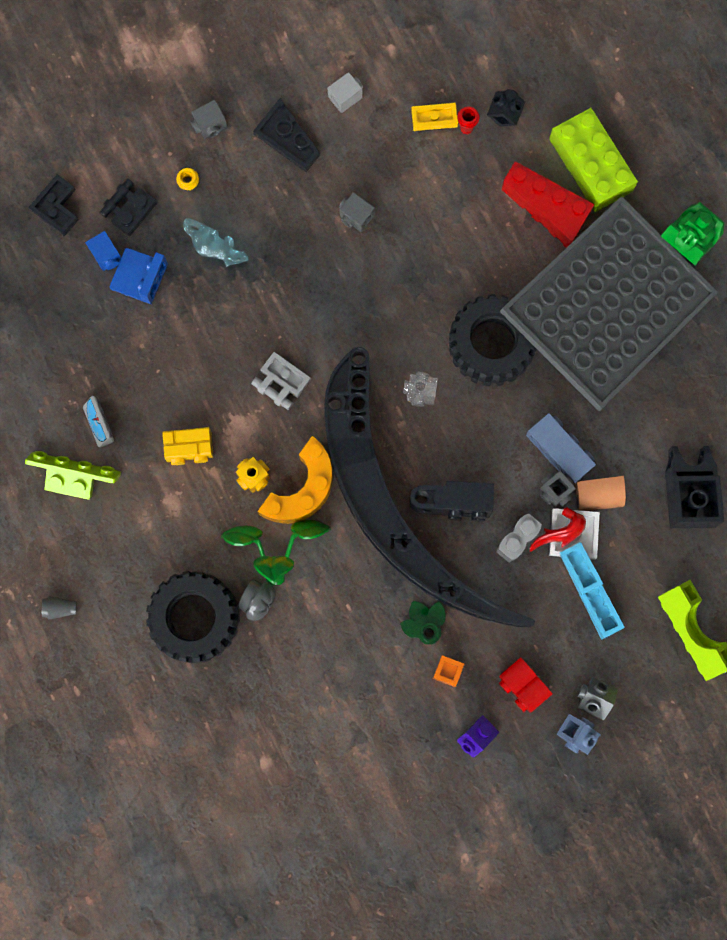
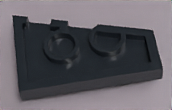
[253,98,320,172]

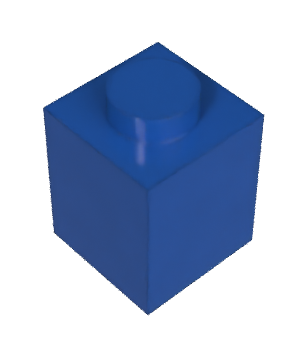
[85,231,121,271]

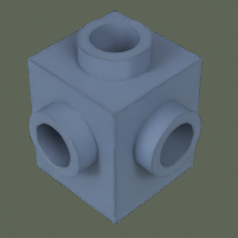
[557,714,600,755]

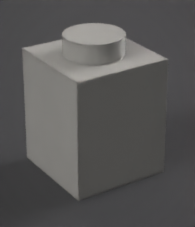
[328,72,363,113]

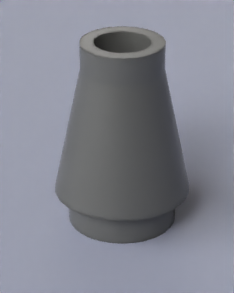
[42,596,76,620]

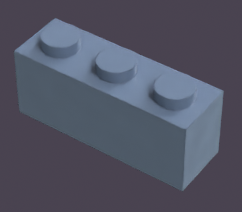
[526,413,596,485]

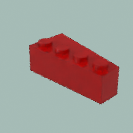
[502,161,594,248]

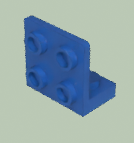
[109,248,168,304]

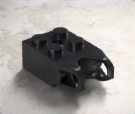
[665,446,724,528]
[410,481,494,522]

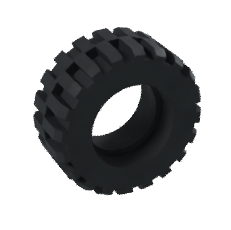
[449,294,536,386]
[146,571,240,663]

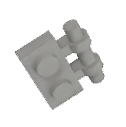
[251,352,311,410]

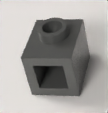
[191,100,227,139]
[339,193,375,233]

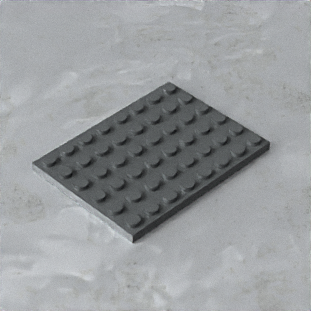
[500,196,718,411]

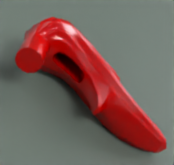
[530,507,586,552]

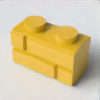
[163,427,213,465]

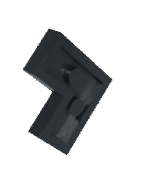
[28,174,79,237]

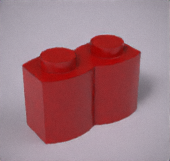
[499,657,552,713]

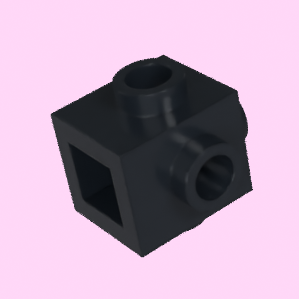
[487,89,525,127]

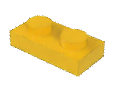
[411,103,458,131]

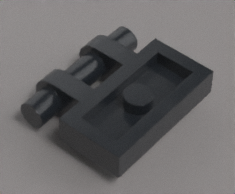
[99,178,158,237]

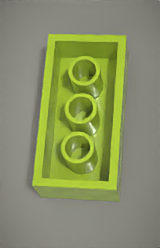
[549,108,638,212]

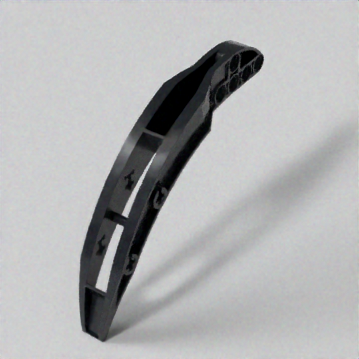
[324,347,535,627]

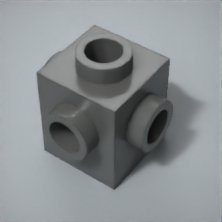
[539,471,576,507]
[577,677,618,720]

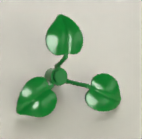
[221,520,331,585]

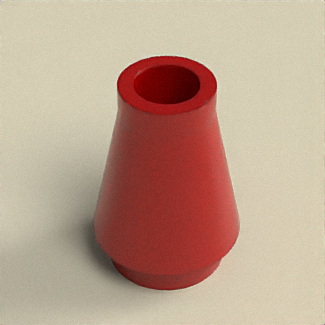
[457,107,480,134]

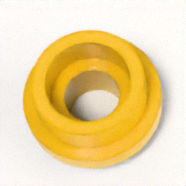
[176,168,199,190]

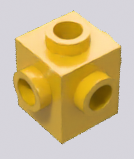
[236,457,270,493]

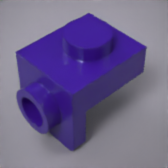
[457,715,500,758]

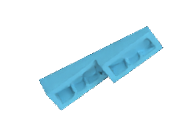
[559,542,625,640]

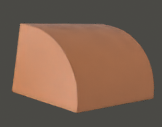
[574,476,626,511]

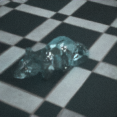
[183,218,249,266]

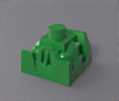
[661,202,725,265]

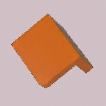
[433,655,464,687]

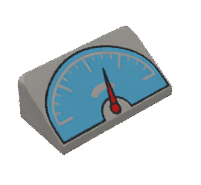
[83,396,114,447]

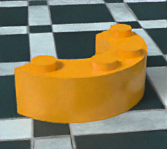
[258,436,333,524]

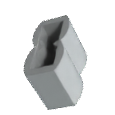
[497,514,542,563]

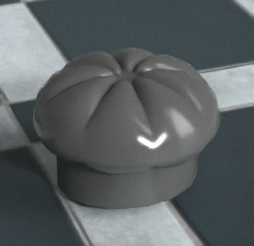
[238,579,275,621]

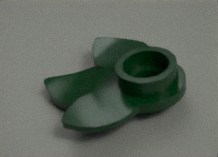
[400,601,446,645]

